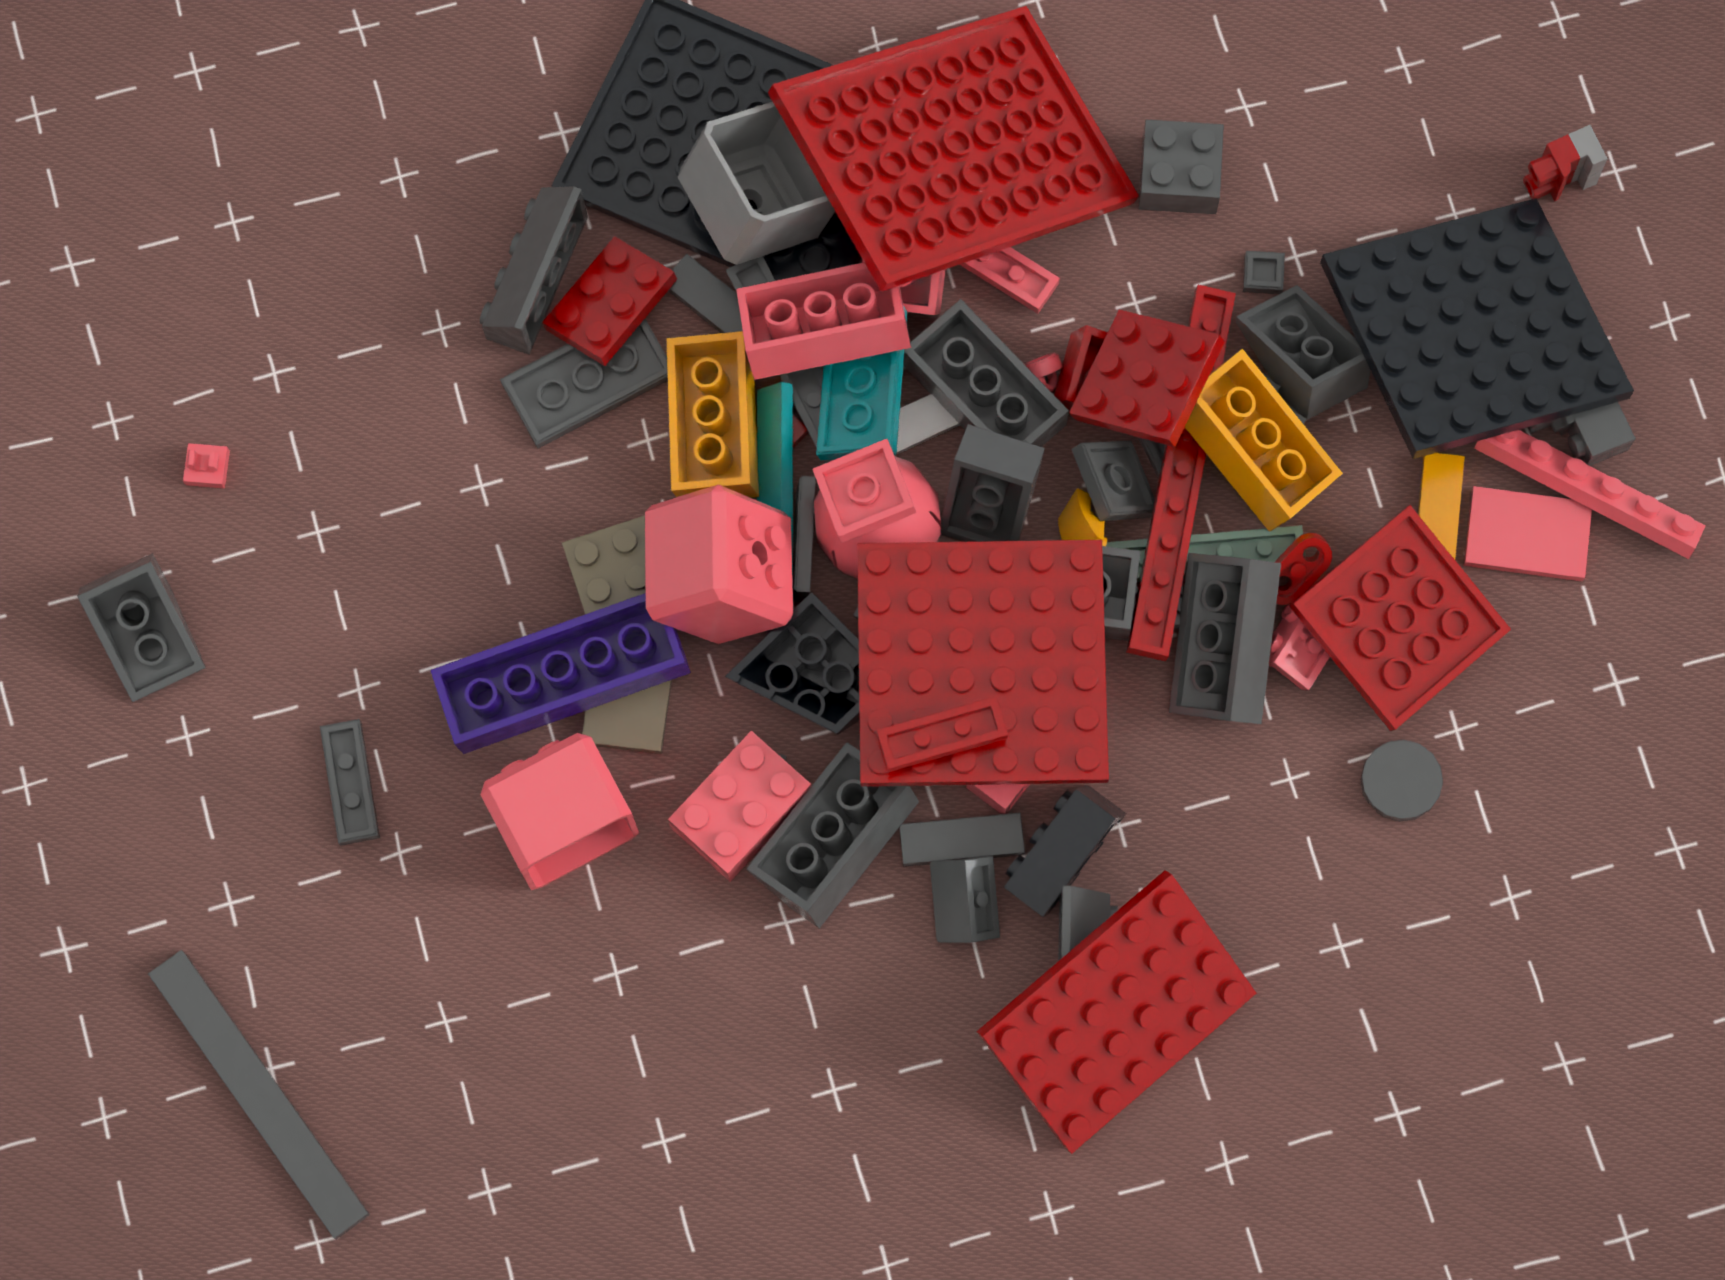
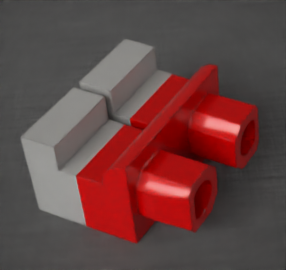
[1523,125,1608,202]

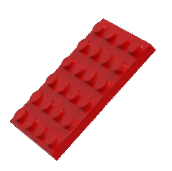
[976,870,1257,1154]

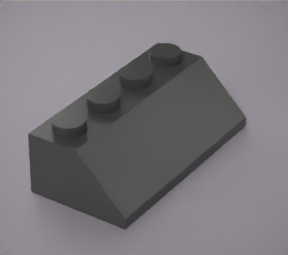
[480,186,588,355]
[1169,553,1281,724]
[746,742,919,929]

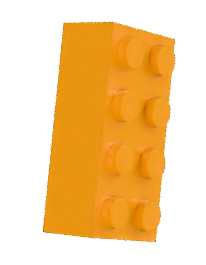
[666,331,759,498]
[1185,349,1343,532]

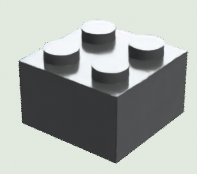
[1139,119,1224,214]

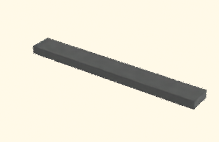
[148,950,370,1240]

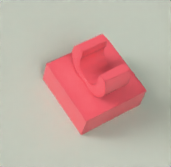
[183,443,230,489]

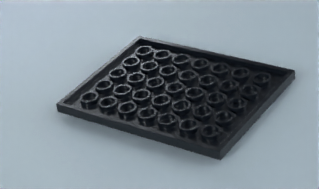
[551,0,861,281]

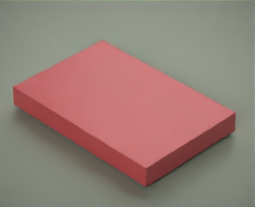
[1463,486,1592,582]

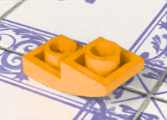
[1058,488,1107,546]

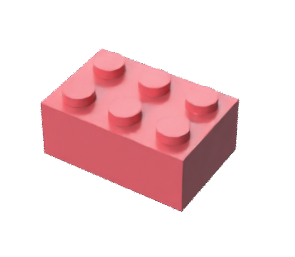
[668,731,811,882]

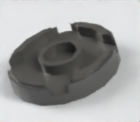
[1360,740,1443,822]

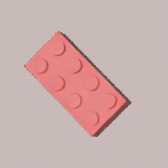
[736,263,911,380]

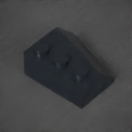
[725,592,860,734]

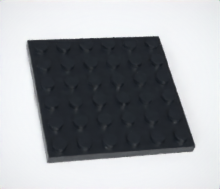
[1320,198,1634,459]

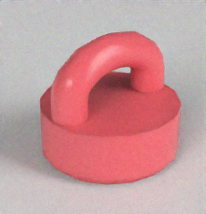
[1024,353,1063,392]

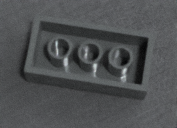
[903,299,1069,447]

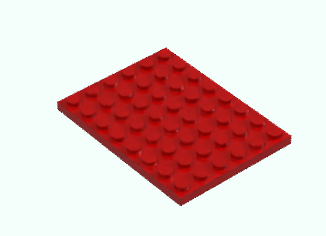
[768,6,1139,292]

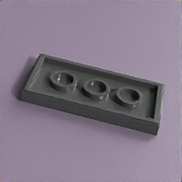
[500,319,668,449]

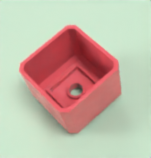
[645,485,793,644]
[480,733,639,890]

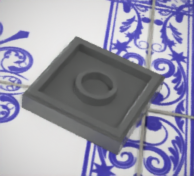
[1071,440,1155,521]

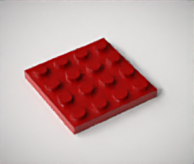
[1289,505,1511,731]

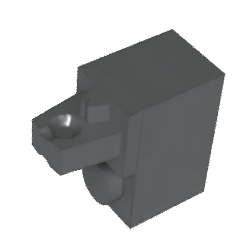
[1528,402,1636,466]

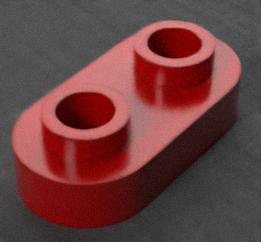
[1275,533,1332,605]

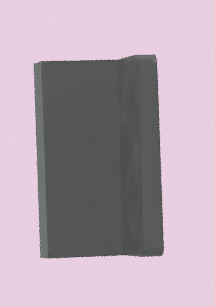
[930,856,1000,943]

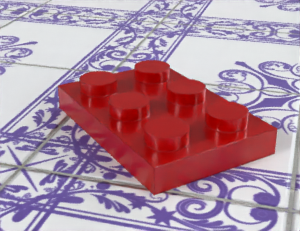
[542,236,677,366]

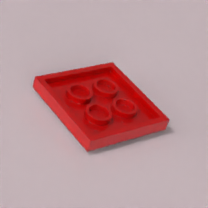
[1069,309,1225,447]

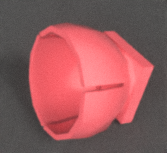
[812,439,942,579]

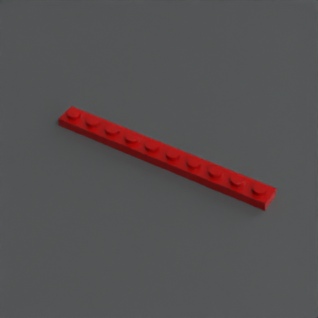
[1126,284,1236,662]

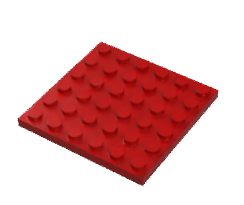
[857,540,1109,787]

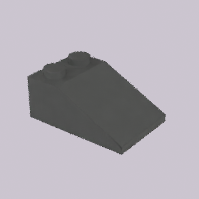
[1236,285,1371,420]
[940,424,1045,542]
[77,553,206,702]

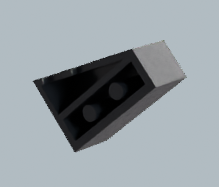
[1004,785,1126,917]

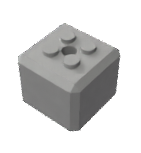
[678,102,835,265]

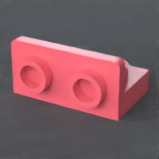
[1269,604,1330,690]

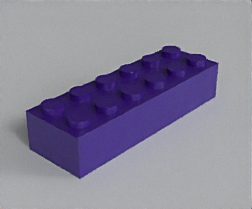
[430,593,691,754]

